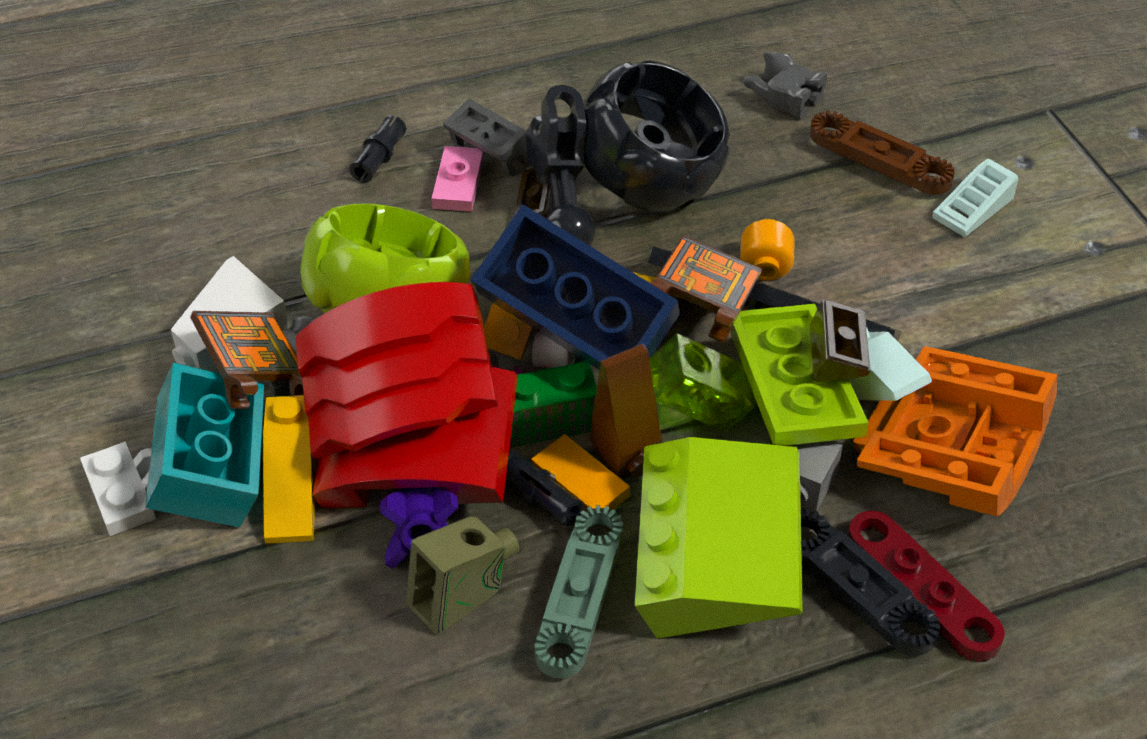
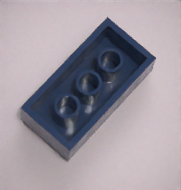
[471,204,680,370]

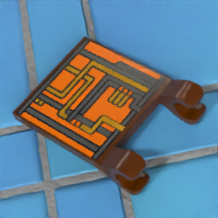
[650,235,762,343]
[190,311,304,409]

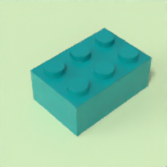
[145,363,264,527]

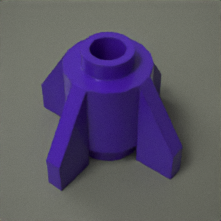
[380,487,458,569]

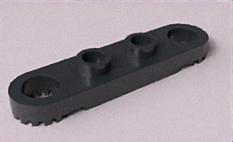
[801,508,940,656]

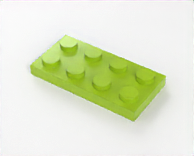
[730,304,869,446]

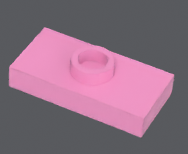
[431,146,484,212]

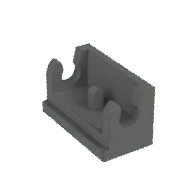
[443,98,530,176]

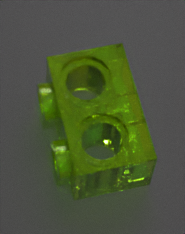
[649,333,755,432]

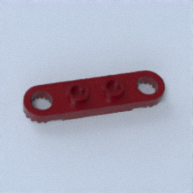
[848,511,1005,662]

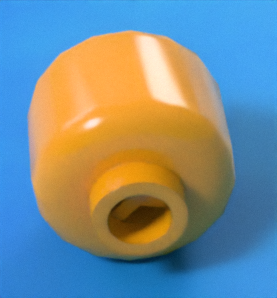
[740,219,795,281]

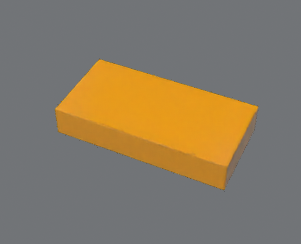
[531,434,630,511]

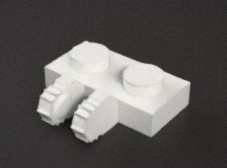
[80,442,156,536]

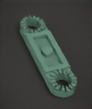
[535,505,623,678]

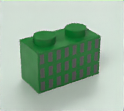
[510,362,597,448]

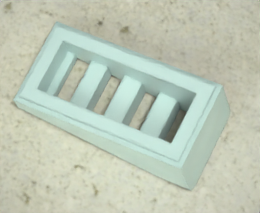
[932,159,1018,238]

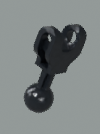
[526,85,595,246]

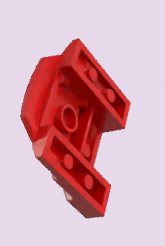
[295,282,498,459]
[312,367,518,508]

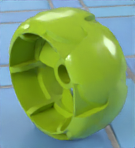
[300,204,470,313]

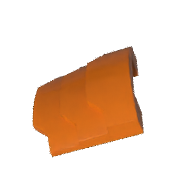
[853,346,1058,517]

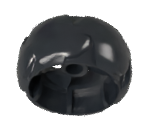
[583,60,730,212]

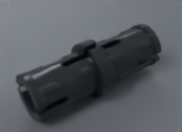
[349,115,407,183]
[506,450,584,526]

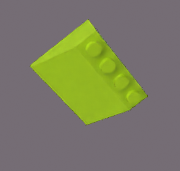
[635,437,803,639]

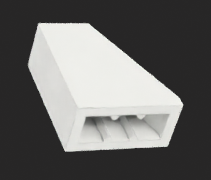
[171,256,289,374]

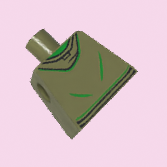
[406,516,519,636]

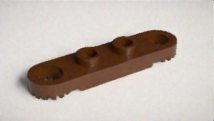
[810,111,955,194]

